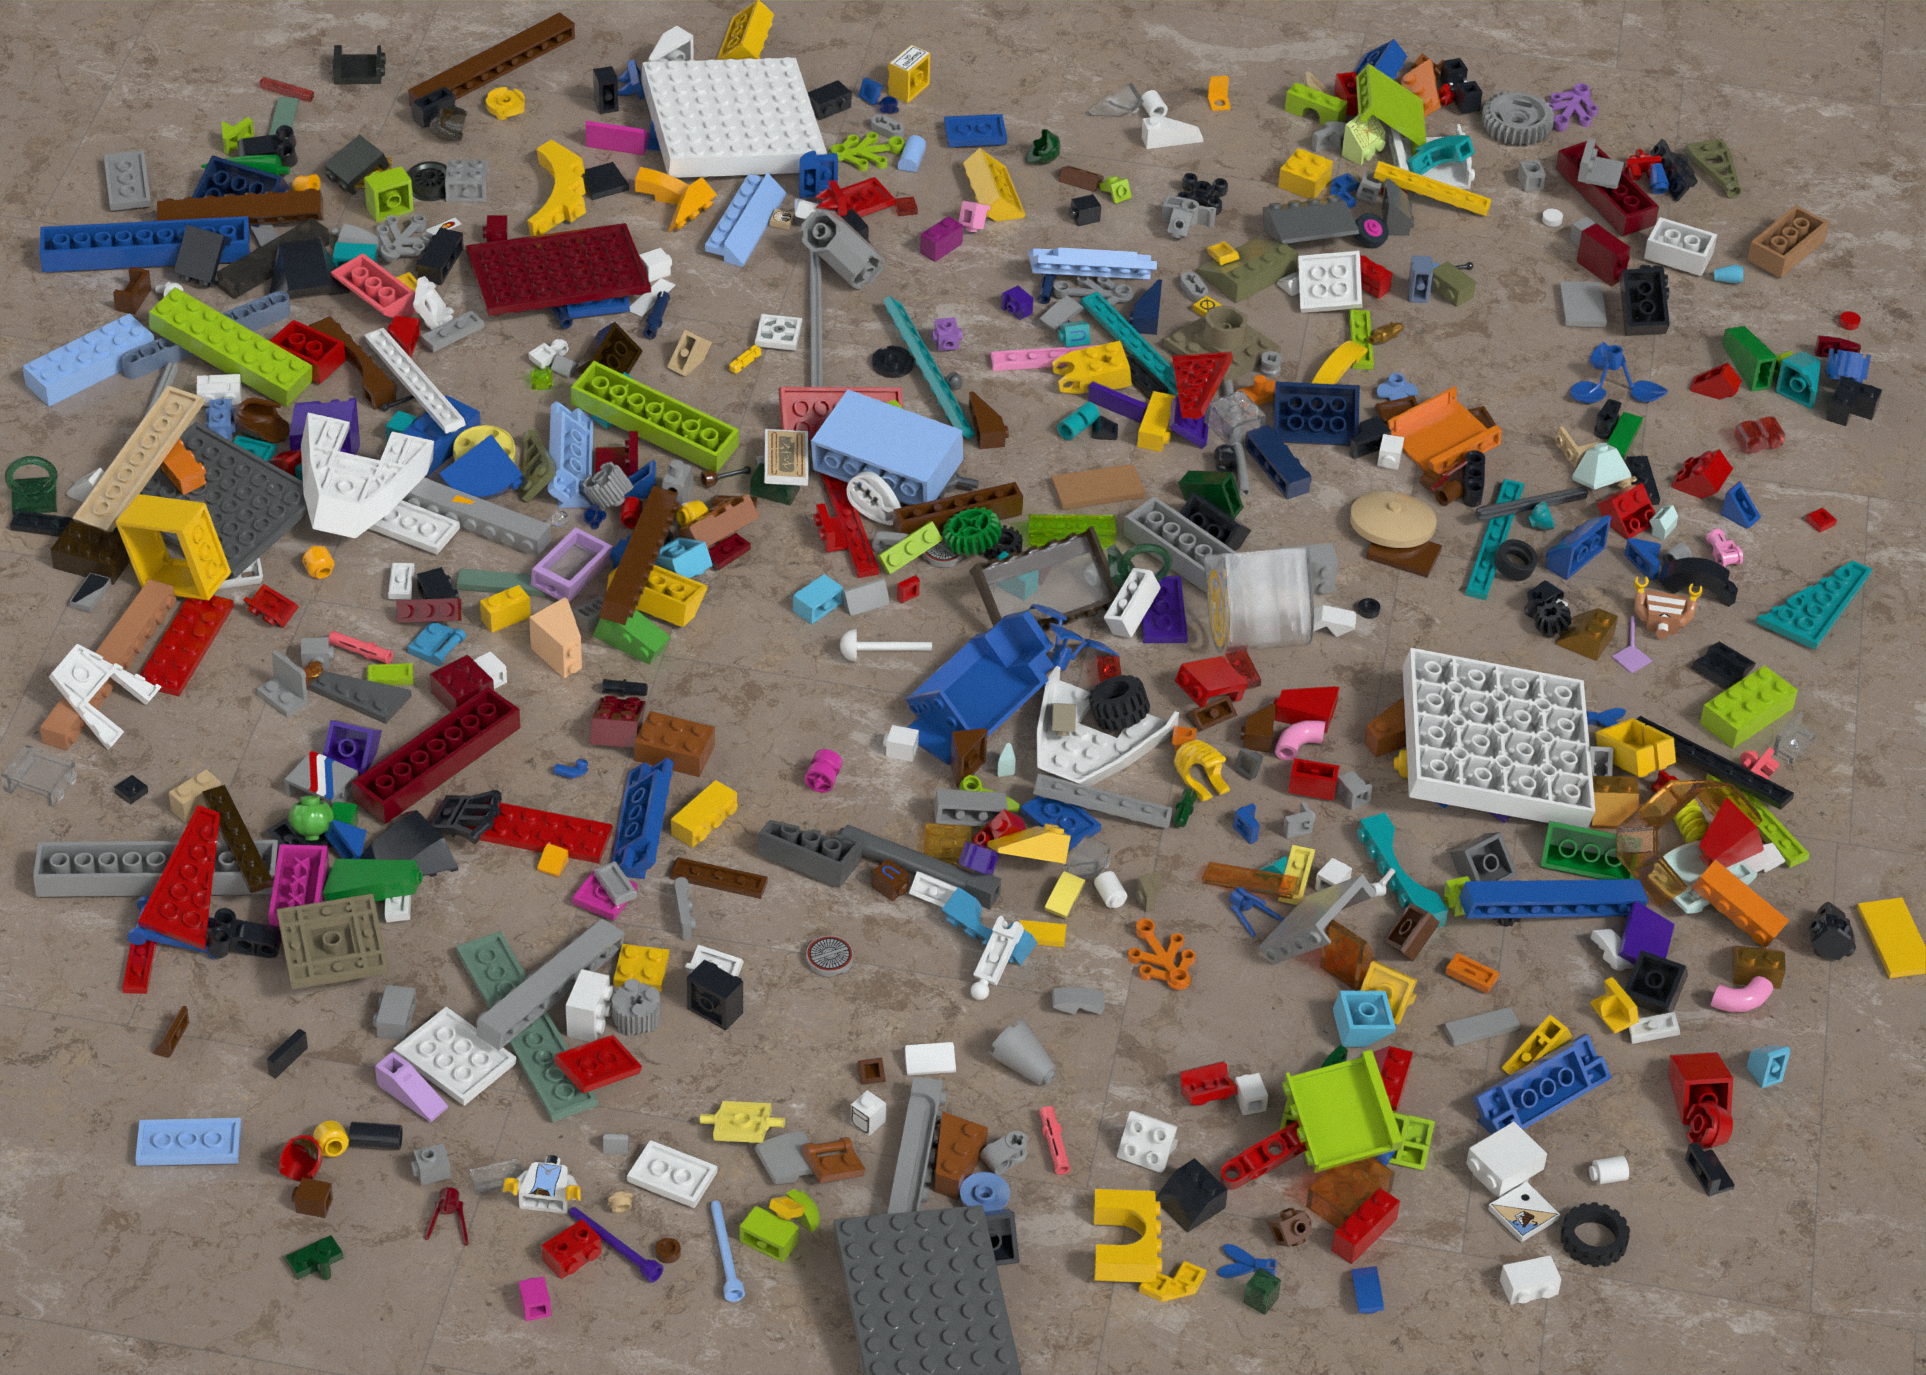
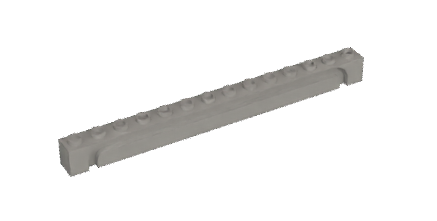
[859,1077,947,1373]

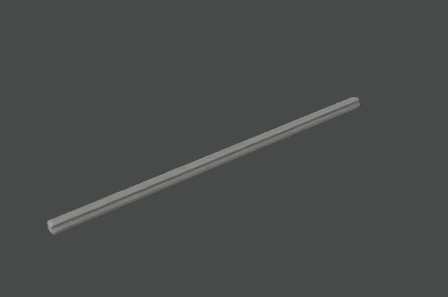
[810,202,822,387]

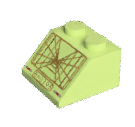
[1342,115,1386,166]

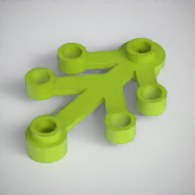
[829,132,904,171]

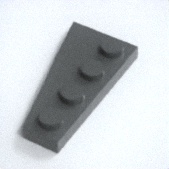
[310,671,412,724]

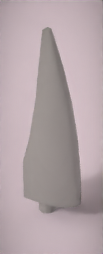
[332,223,419,257]

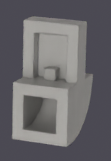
[1311,121,1346,152]

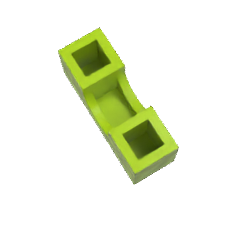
[1285,82,1347,126]

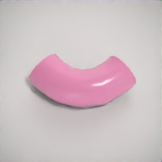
[1275,721,1325,760]
[1711,976,1773,1013]

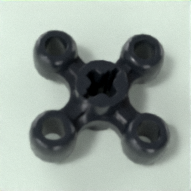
[1176,173,1228,215]

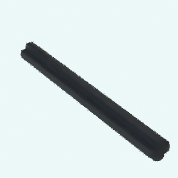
[1475,486,1588,520]

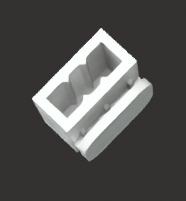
[1466,1122,1547,1197]

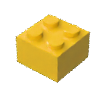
[1278,148,1333,199]

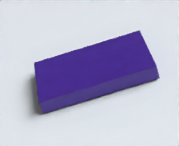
[1618,901,1675,965]

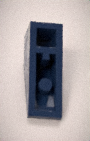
[1129,279,1162,335]

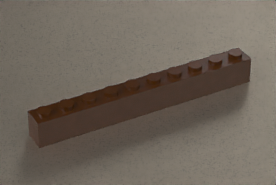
[408,12,575,107]
[599,486,680,625]

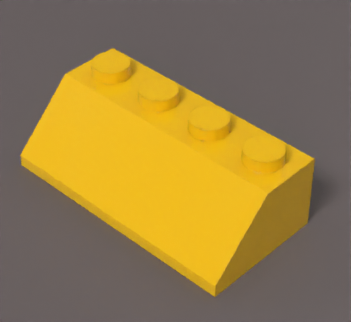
[716,0,774,60]
[963,148,1026,222]
[607,565,708,627]

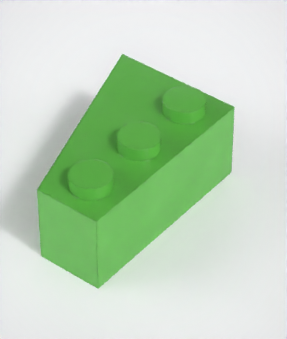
[593,610,671,665]

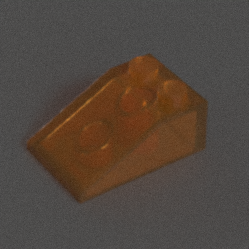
[1320,919,1377,991]

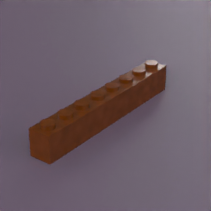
[157,188,324,226]

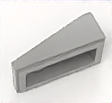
[572,596,604,632]

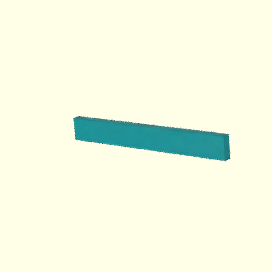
[1081,291,1178,396]
[1465,479,1525,600]

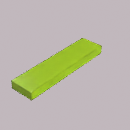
[1349,310,1374,370]

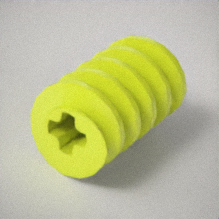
[1672,798,1709,844]

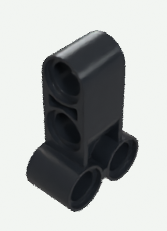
[237,125,298,168]
[208,908,282,958]

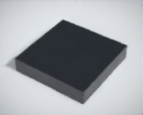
[581,162,629,200]

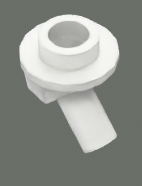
[155,282,183,297]

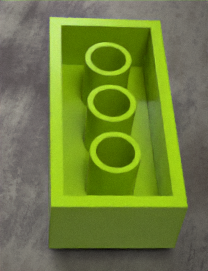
[1700,665,1798,749]

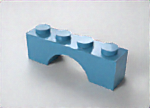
[942,887,1037,966]

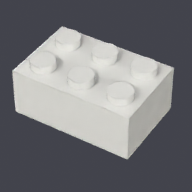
[1644,217,1717,276]

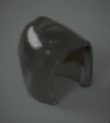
[429,106,468,141]

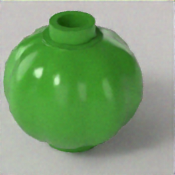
[289,796,334,840]

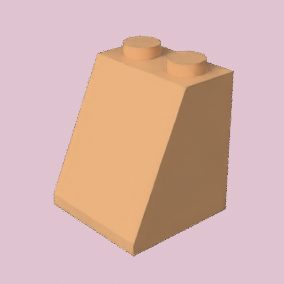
[529,597,582,678]

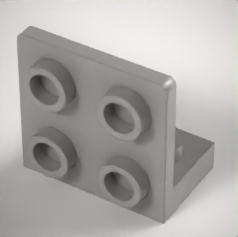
[1578,139,1624,189]
[445,159,488,202]
[257,650,308,718]

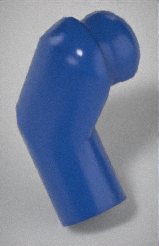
[554,759,588,779]

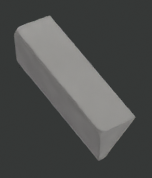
[843,578,889,616]

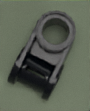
[1524,580,1564,618]

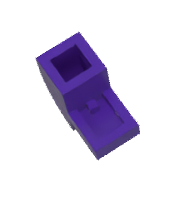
[958,841,1000,875]

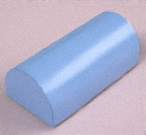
[898,135,926,172]

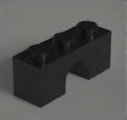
[1440,58,1483,114]

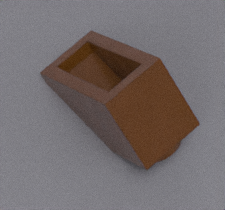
[1240,704,1276,752]

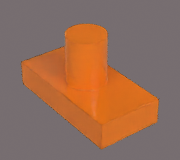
[1235,375,1275,409]

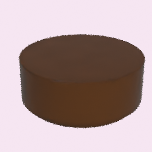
[655,1238,681,1264]

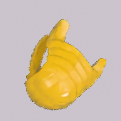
[1174,740,1230,802]

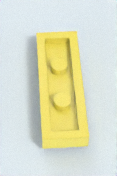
[1278,845,1315,905]

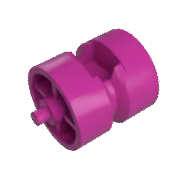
[804,749,843,793]

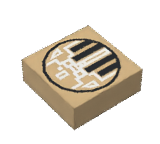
[770,209,795,230]

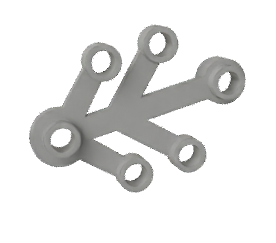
[376,214,433,262]
[1054,276,1133,314]

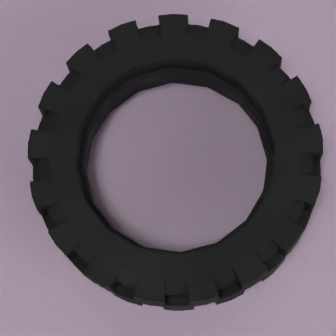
[1560,1202,1630,1267]

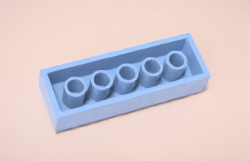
[22,313,154,407]

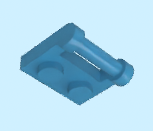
[407,622,466,666]

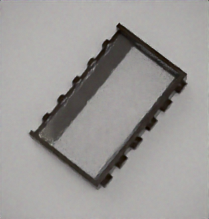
[969,526,1120,631]

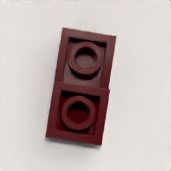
[1814,335,1861,357]

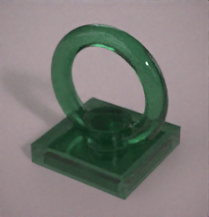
[4,456,58,515]
[1107,543,1173,589]

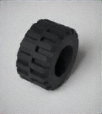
[1088,675,1150,731]

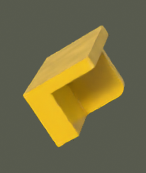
[1590,977,1639,1034]

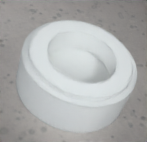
[1542,209,1563,227]

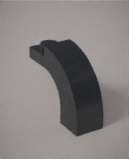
[1659,557,1738,607]

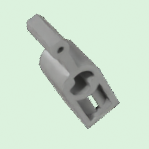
[1162,195,1216,227]

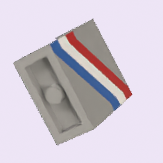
[284,750,358,809]

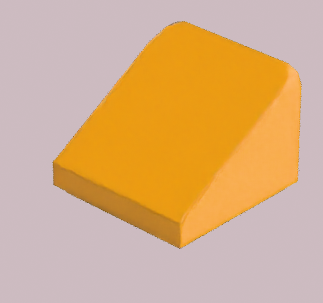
[537,844,569,877]

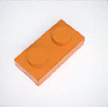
[1445,952,1500,994]

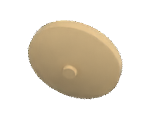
[1350,491,1437,548]

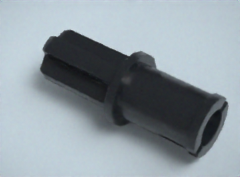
[602,679,648,697]

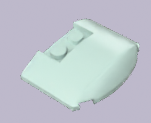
[1649,840,1757,913]

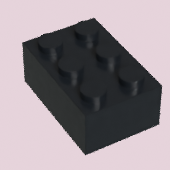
[1619,268,1670,336]

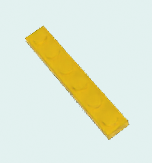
[1373,161,1492,216]

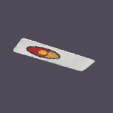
[425,218,462,235]

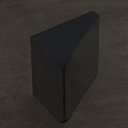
[1092,415,1118,440]

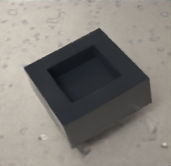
[114,775,148,805]

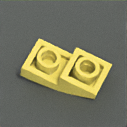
[1045,871,1085,919]

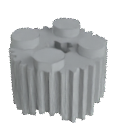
[582,462,633,512]
[611,979,660,1037]

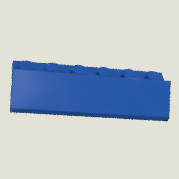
[611,757,674,879]
[1472,1034,1612,1135]

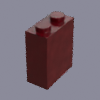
[1576,223,1631,287]

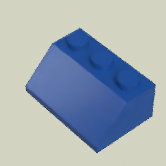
[1354,39,1408,80]
[1546,515,1611,580]

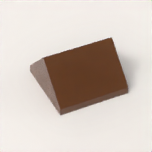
[950,728,988,788]
[1383,903,1440,961]

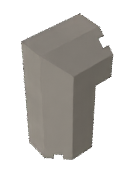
[801,210,885,290]

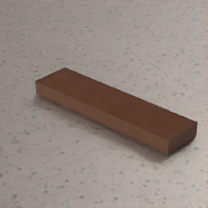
[670,857,768,899]

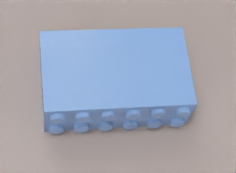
[811,390,963,505]

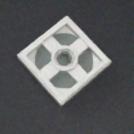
[755,314,802,351]

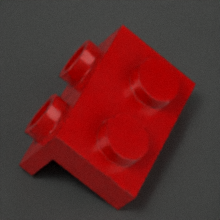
[813,503,848,552]
[243,584,299,628]
[1179,1061,1238,1106]

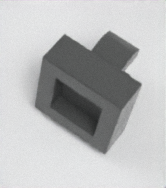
[1233,747,1263,780]

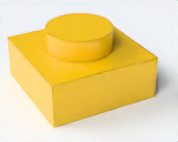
[769,1196,805,1220]

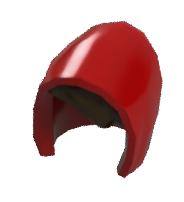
[278,1135,323,1182]

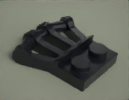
[430,790,502,844]

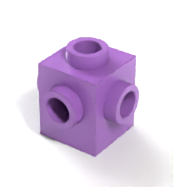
[932,317,962,351]

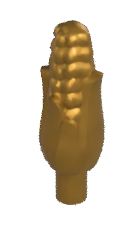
[1368,321,1404,344]

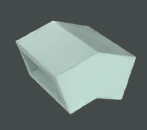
[1649,505,1678,541]

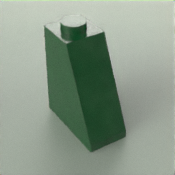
[1178,470,1244,518]

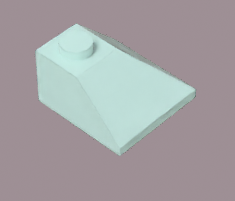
[1572,443,1631,490]

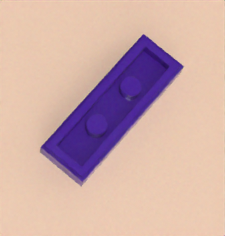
[1088,381,1148,423]

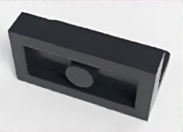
[1685,1142,1735,1197]

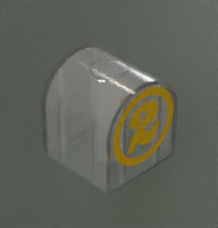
[1204,547,1314,653]

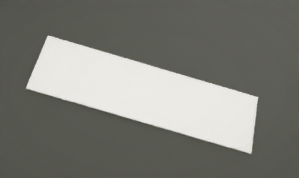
[630,278,676,317]

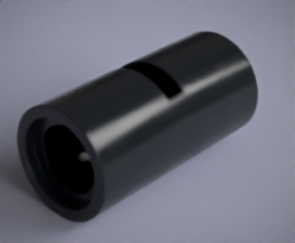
[349,1121,403,1150]

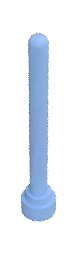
[711,1200,745,1302]

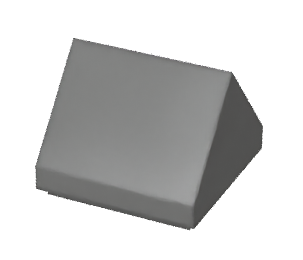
[551,354,578,378]
[603,1133,630,1155]

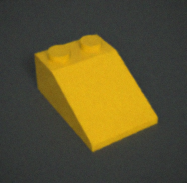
[987,823,1071,864]

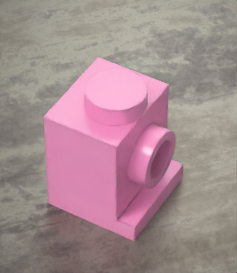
[959,201,991,232]

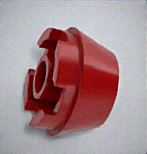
[1686,1100,1733,1150]

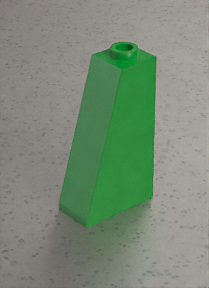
[1722,326,1777,392]
[322,859,423,902]

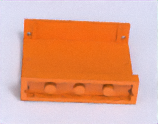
[1387,386,1502,475]

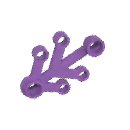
[1549,83,1598,132]

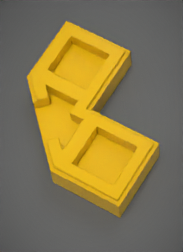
[1139,1261,1207,1302]

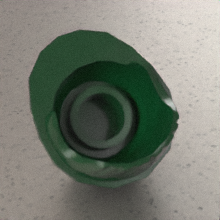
[1026,129,1061,164]

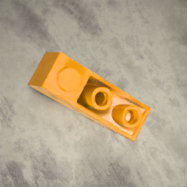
[668,177,717,233]

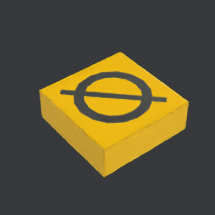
[1193,296,1222,317]

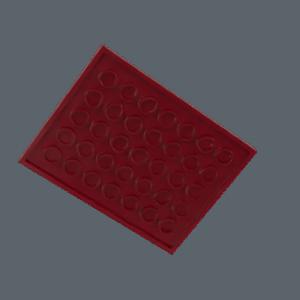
[466,223,651,316]

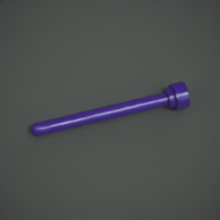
[569,1207,664,1283]

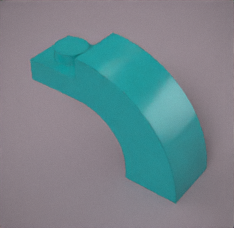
[1406,135,1475,175]

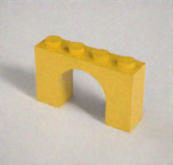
[1093,1189,1162,1283]

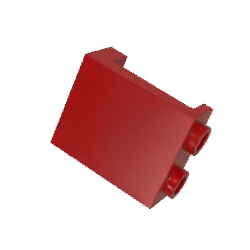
[1175,656,1248,708]

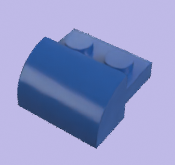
[799,150,838,199]

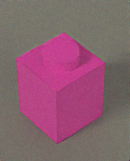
[519,1276,551,1321]

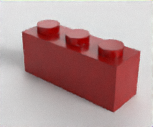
[1331,1188,1400,1264]

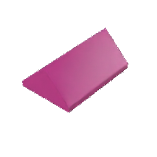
[585,121,650,155]

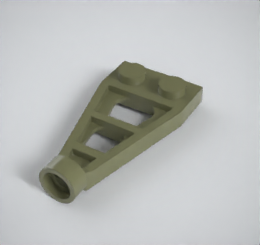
[1685,139,1742,198]
[520,430,556,503]

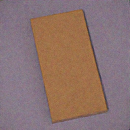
[1051,464,1145,510]

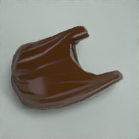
[234,397,290,443]

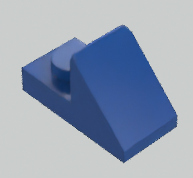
[1624,538,1661,581]

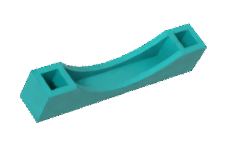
[1357,812,1448,928]

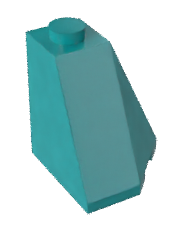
[1775,351,1821,409]

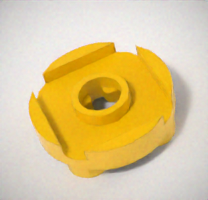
[486,87,525,120]

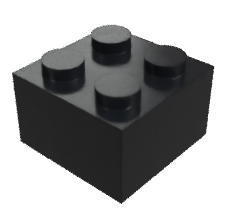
[1624,950,1688,1014]

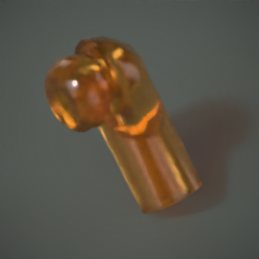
[303,661,323,685]

